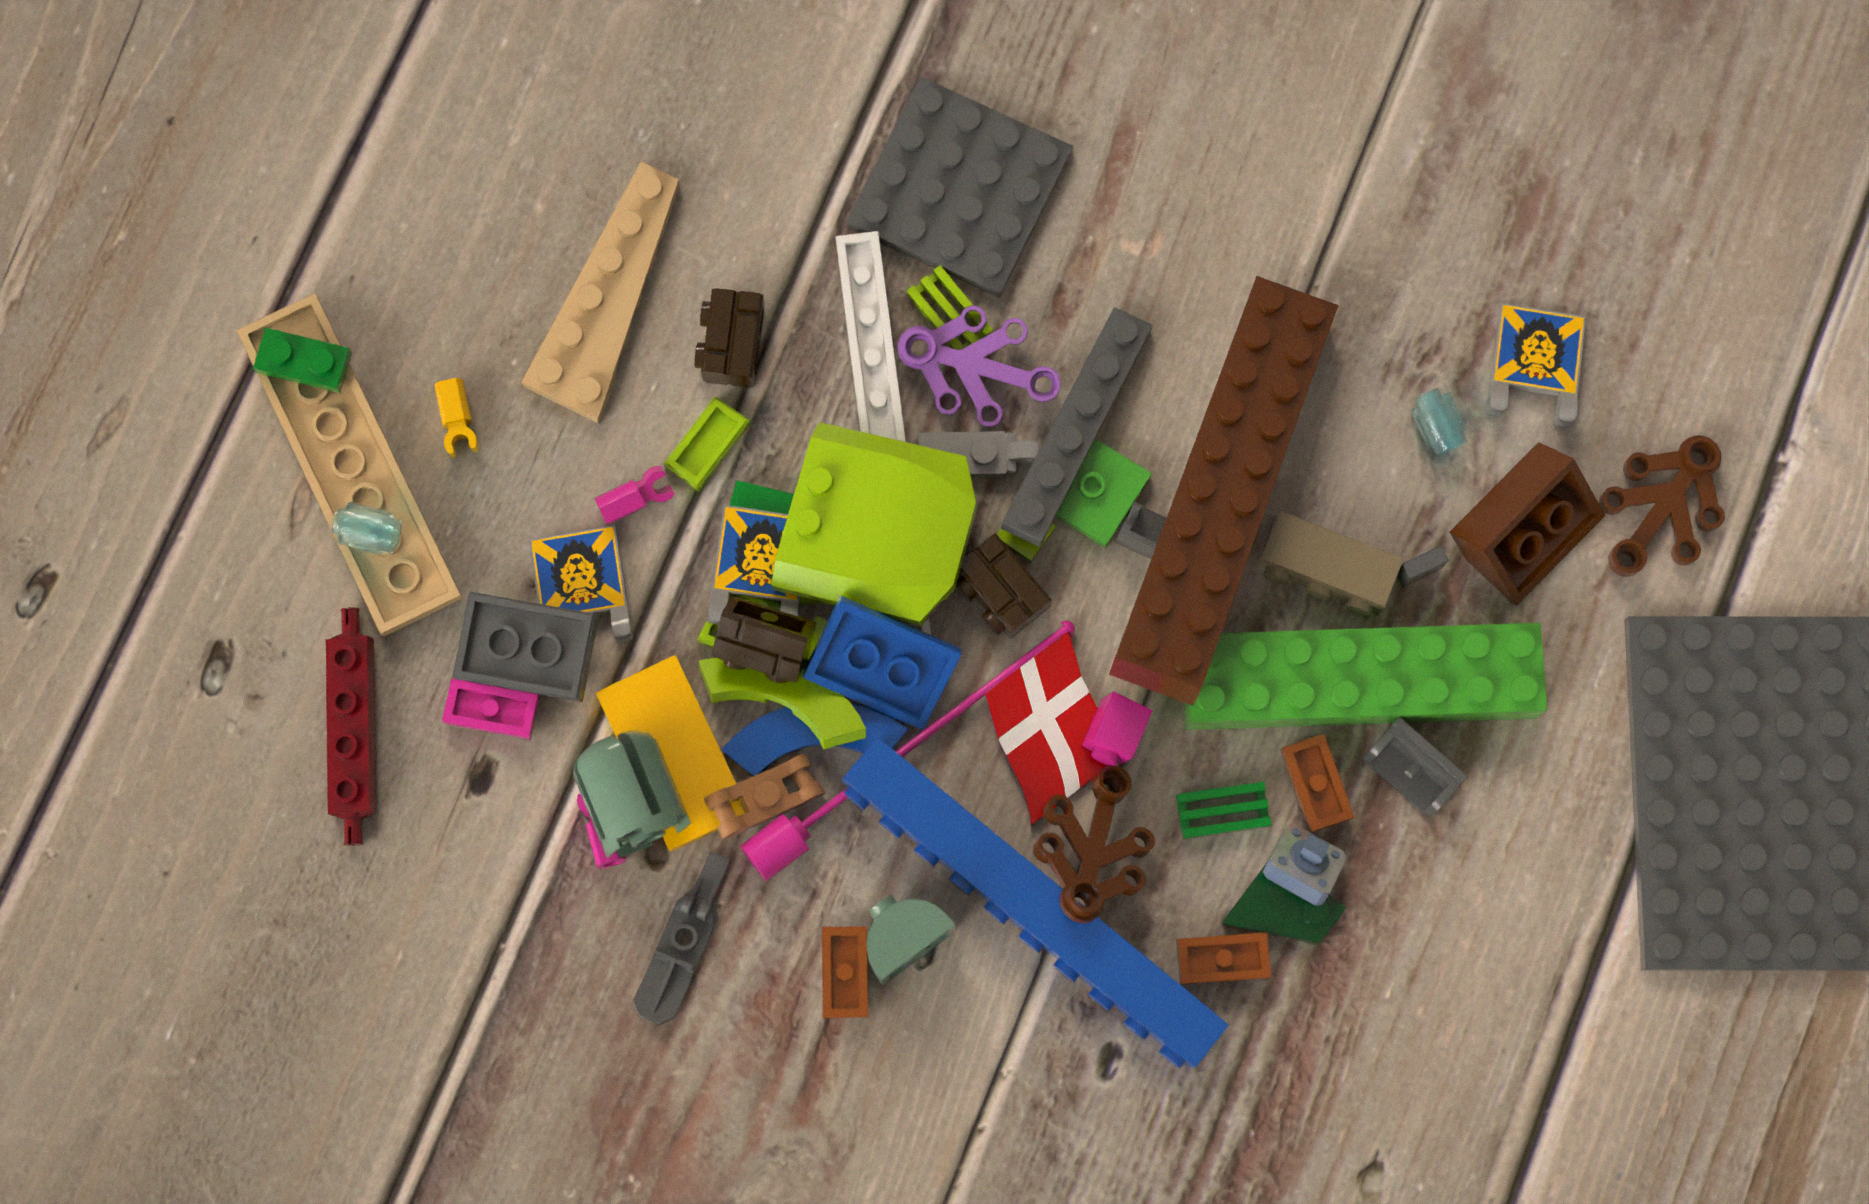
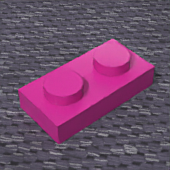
[442,678,540,740]

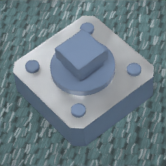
[1263,823,1347,906]

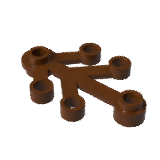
[1599,435,1725,577]
[1033,765,1155,924]

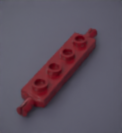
[326,607,376,846]

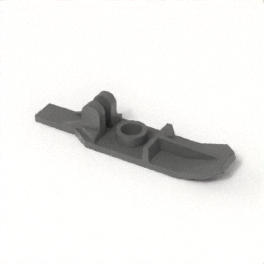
[633,851,731,1025]

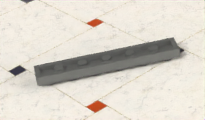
[1001,307,1153,547]

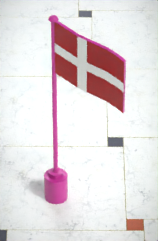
[740,620,1108,882]

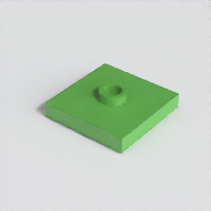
[1056,439,1152,548]

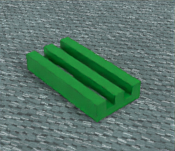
[1175,782,1272,840]

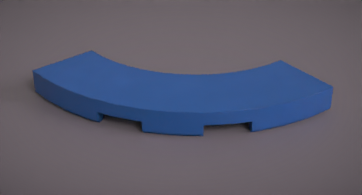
[721,703,908,776]

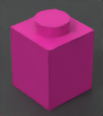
[1082,691,1153,766]

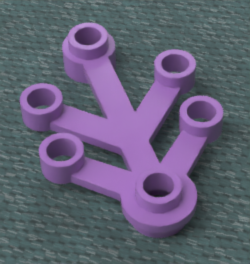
[898,305,1061,428]

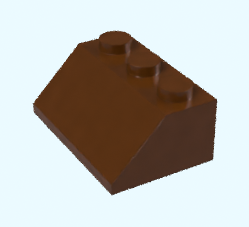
[1450,442,1606,606]

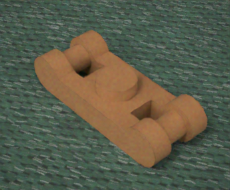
[704,753,825,840]

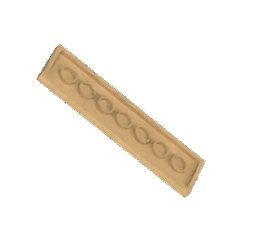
[236,293,463,637]

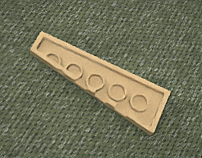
[521,162,680,423]

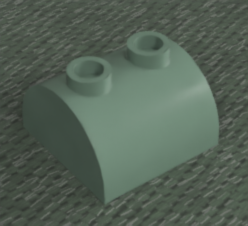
[867,895,955,986]

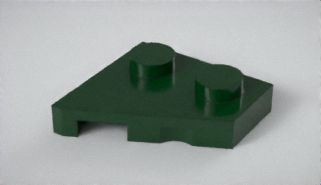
[1221,861,1346,944]

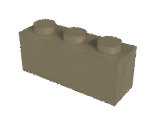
[1256,510,1403,616]

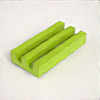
[906,265,993,351]

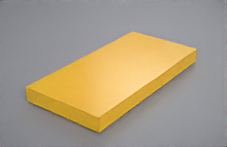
[595,655,745,853]

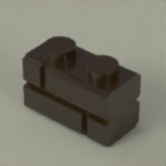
[694,288,765,388]
[956,533,1052,639]
[711,596,816,683]

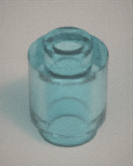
[1410,388,1468,456]
[332,502,402,555]

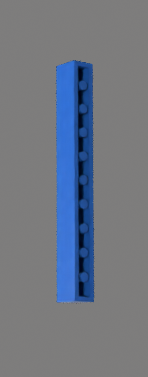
[842,737,1229,1069]

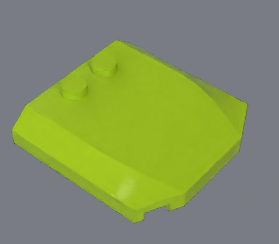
[771,422,977,626]

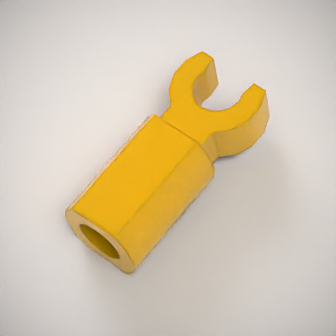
[434,378,479,458]

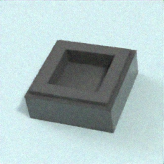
[1397,546,1449,587]

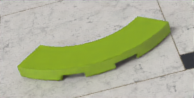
[699,657,866,749]

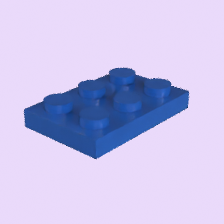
[803,595,962,730]

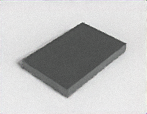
[452,591,599,702]

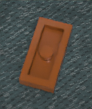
[1280,734,1354,833]
[822,926,868,1019]
[1176,932,1271,985]

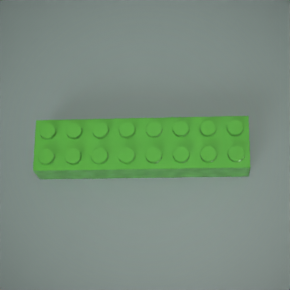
[1184,623,1547,730]

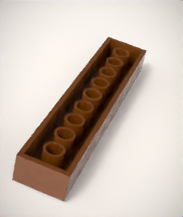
[1109,276,1338,706]

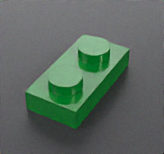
[253,328,352,393]

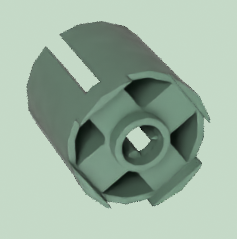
[573,730,691,858]

